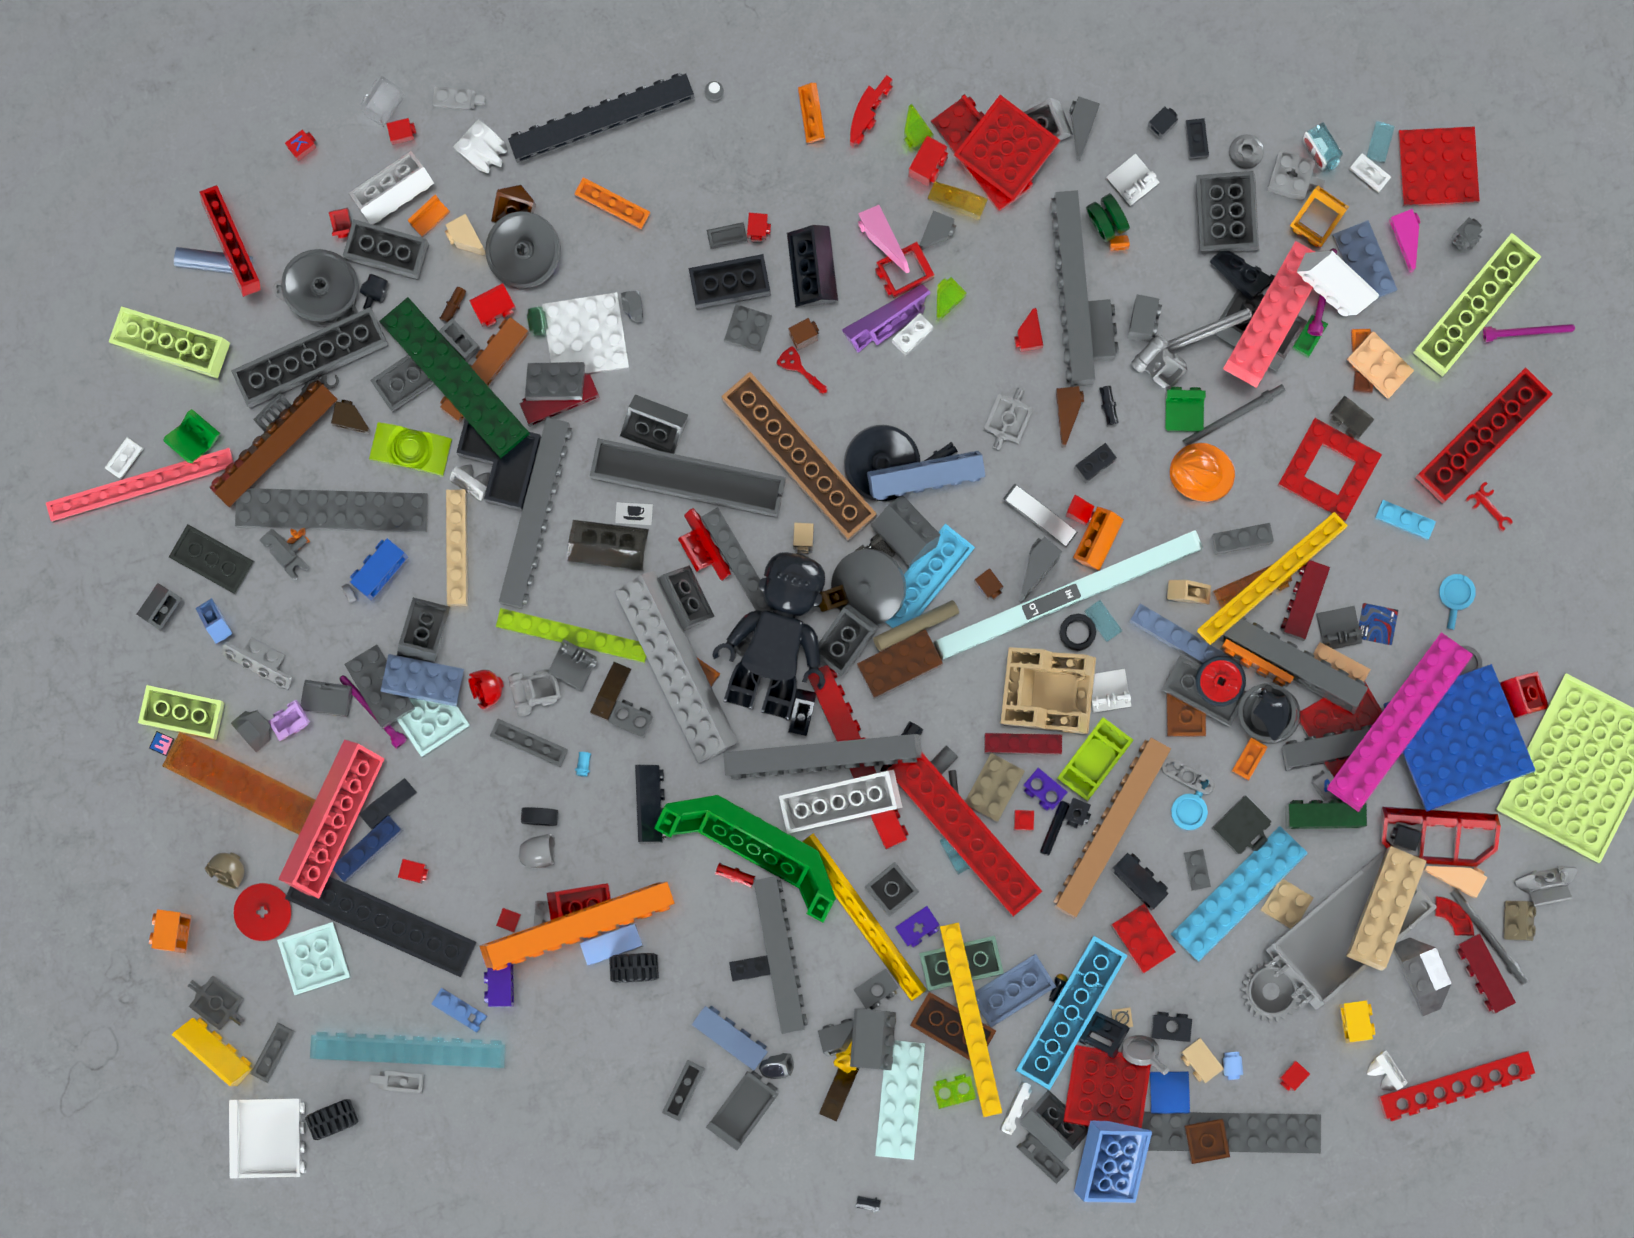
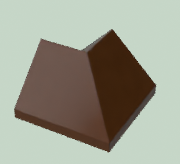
[491,185,536,223]

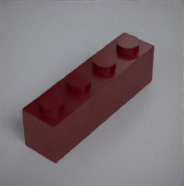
[519,373,599,427]
[1280,560,1330,641]
[984,733,1062,755]
[1456,934,1516,1014]

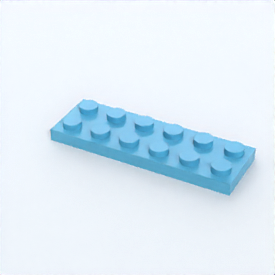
[885,524,975,628]

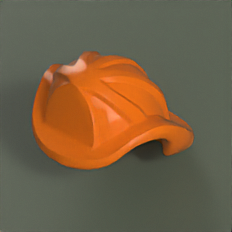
[1170,443,1235,502]

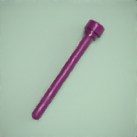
[1307,248,1337,336]
[1483,324,1575,342]
[339,675,408,749]

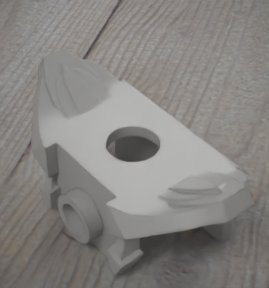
[1515,866,1577,906]

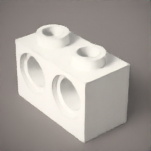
[892,313,933,356]

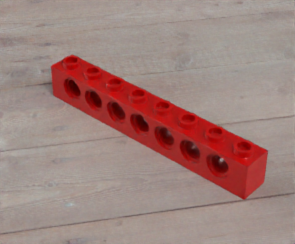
[1378,1051,1535,1121]

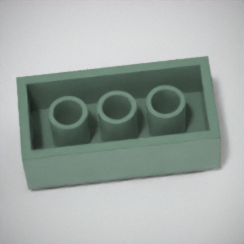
[919,936,1004,991]

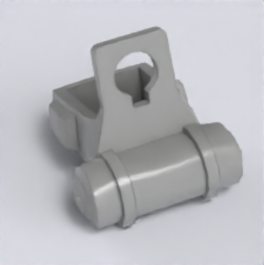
[1131,334,1187,389]
[508,669,560,716]

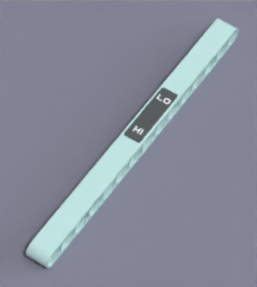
[934,530,1203,660]

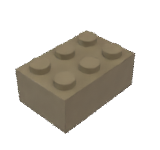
[965,753,1025,823]

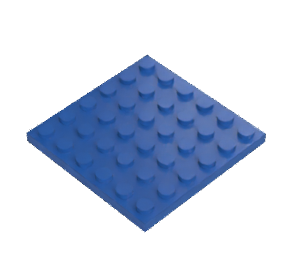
[1383,664,1536,812]

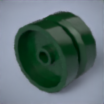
[1086,193,1130,242]

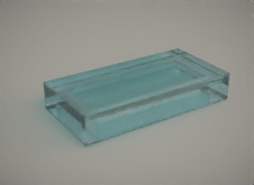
[1366,121,1395,163]
[1084,600,1122,642]

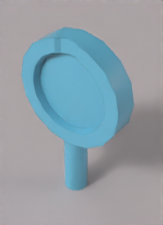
[1439,574,1476,630]
[1171,780,1209,830]

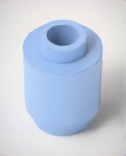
[1222,1052,1243,1080]

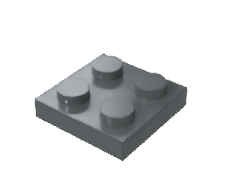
[724,304,772,352]

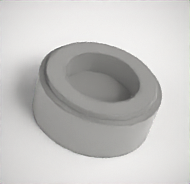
[341,584,356,603]

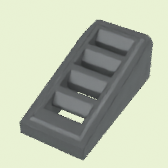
[253,393,291,432]

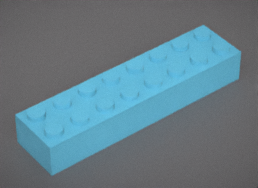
[1015,936,1127,1090]

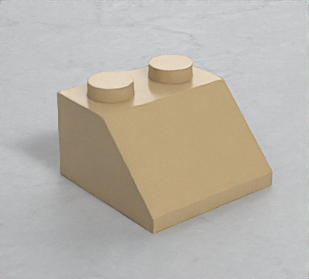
[445,214,486,256]

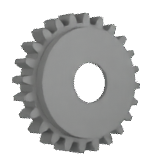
[1241,961,1302,1022]

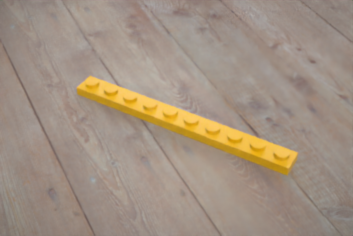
[1197,512,1348,645]
[802,833,927,1001]
[940,922,1002,1117]

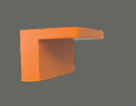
[408,195,450,238]

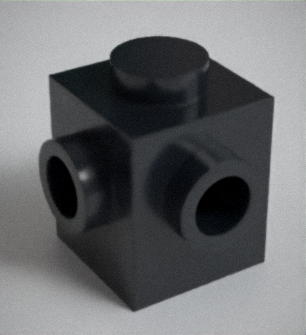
[1064,798,1091,829]

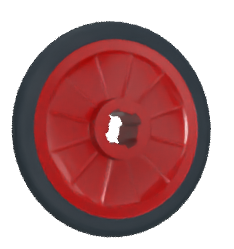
[1196,656,1246,706]

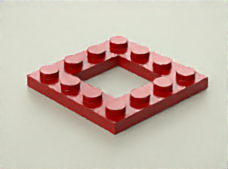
[1278,418,1382,521]

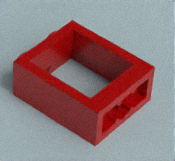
[875,242,934,298]

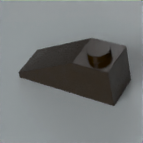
[590,662,632,721]
[819,1068,859,1122]

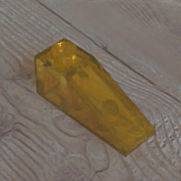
[927,181,988,221]

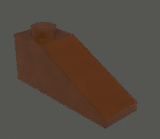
[1056,386,1084,448]

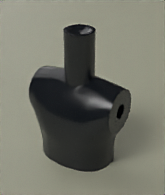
[360,274,388,309]

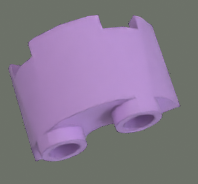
[268,700,310,741]

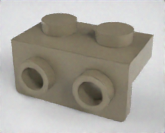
[1504,901,1536,941]

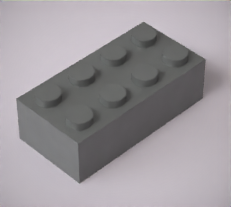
[343,219,429,279]

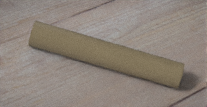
[873,600,959,651]

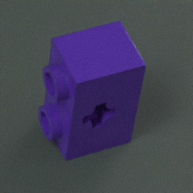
[895,906,940,948]

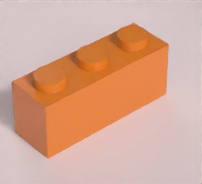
[1073,506,1124,571]

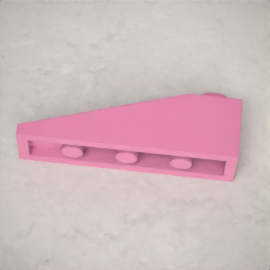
[858,205,910,273]

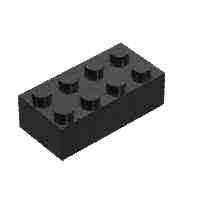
[688,254,771,309]

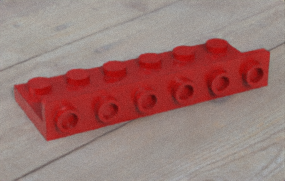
[931,94,1033,211]

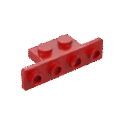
[678,508,731,581]

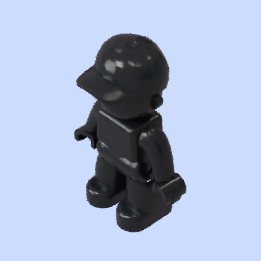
[713,552,825,721]

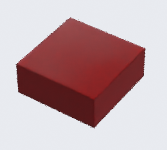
[496,908,521,933]

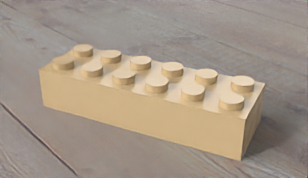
[1346,846,1427,971]

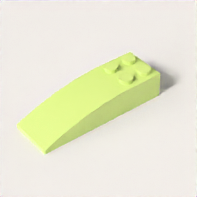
[109,306,230,378]

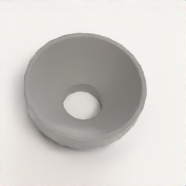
[1229,134,1264,169]

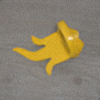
[833,1041,856,1073]

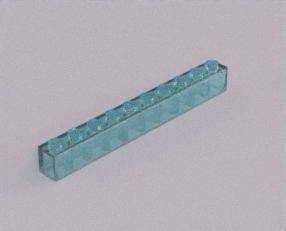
[310,1032,506,1068]

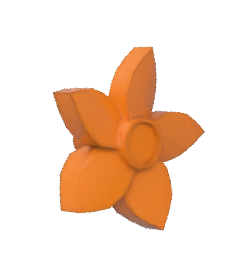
[287,528,310,550]

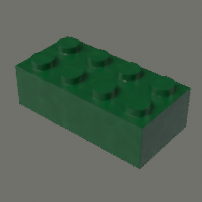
[1285,799,1367,829]

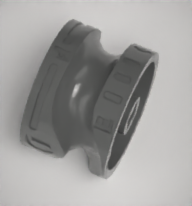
[1238,683,1301,743]

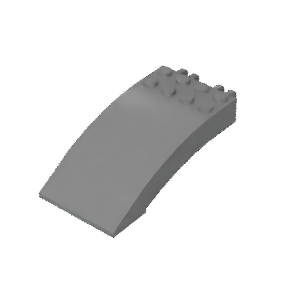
[1265,848,1437,1010]

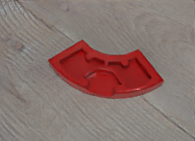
[1435,896,1474,936]

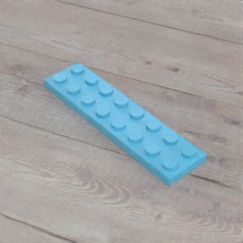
[1171,826,1308,962]

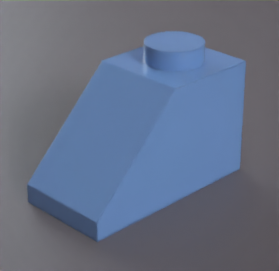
[195,598,232,644]

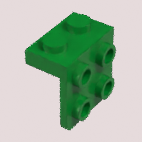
[1165,387,1206,432]
[163,409,220,463]

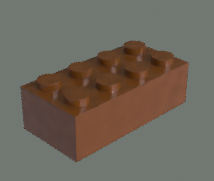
[857,629,943,700]
[910,992,996,1061]

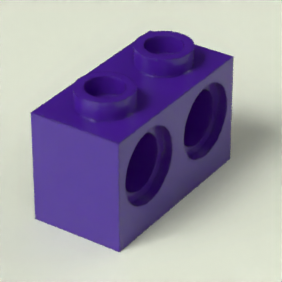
[1023,767,1068,811]

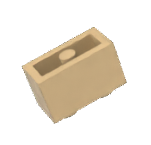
[793,523,814,554]
[1180,1038,1224,1083]

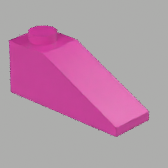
[1389,209,1420,273]

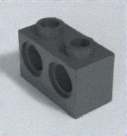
[439,318,480,362]
[608,699,653,738]

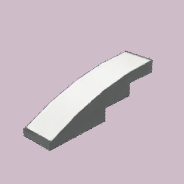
[1003,484,1078,547]

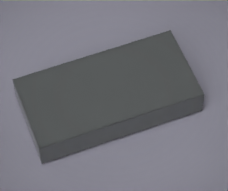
[706,222,748,249]

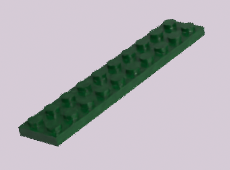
[379,297,530,458]

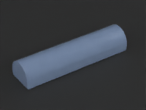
[174,247,253,274]

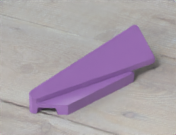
[842,284,930,353]

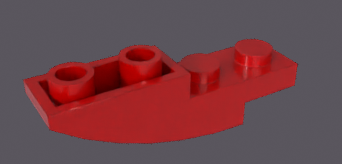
[850,75,893,147]

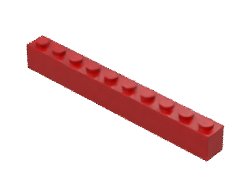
[808,665,909,850]

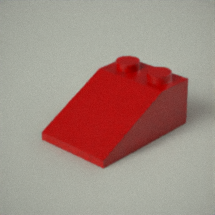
[547,883,611,920]

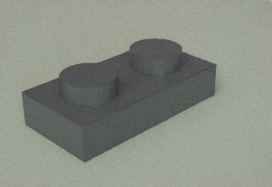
[1184,849,1211,891]

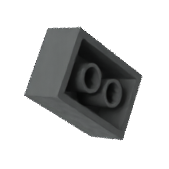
[819,605,879,676]

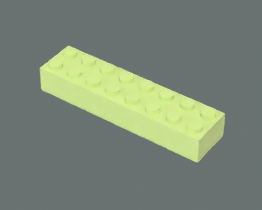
[1413,233,1541,377]

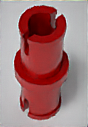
[715,863,756,888]

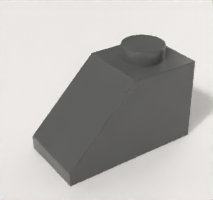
[919,210,957,250]

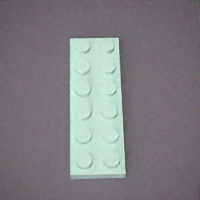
[875,1040,925,1160]

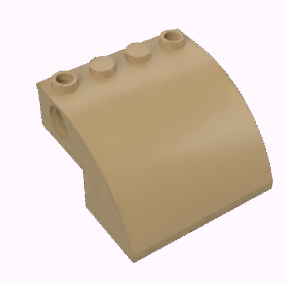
[1001,647,1096,734]

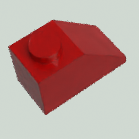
[1014,308,1043,352]
[1065,495,1095,526]

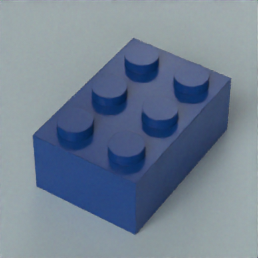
[350,538,408,601]

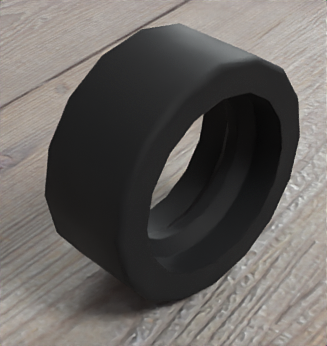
[1059,613,1097,651]
[521,807,558,826]

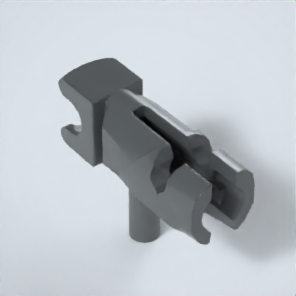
[260,529,309,580]

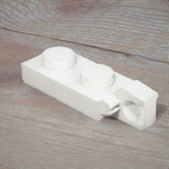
[1000,1081,1032,1135]

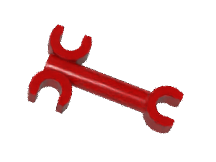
[1465,482,1513,531]

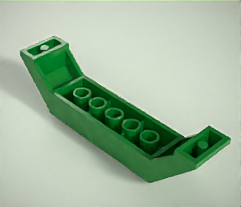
[654,795,836,923]

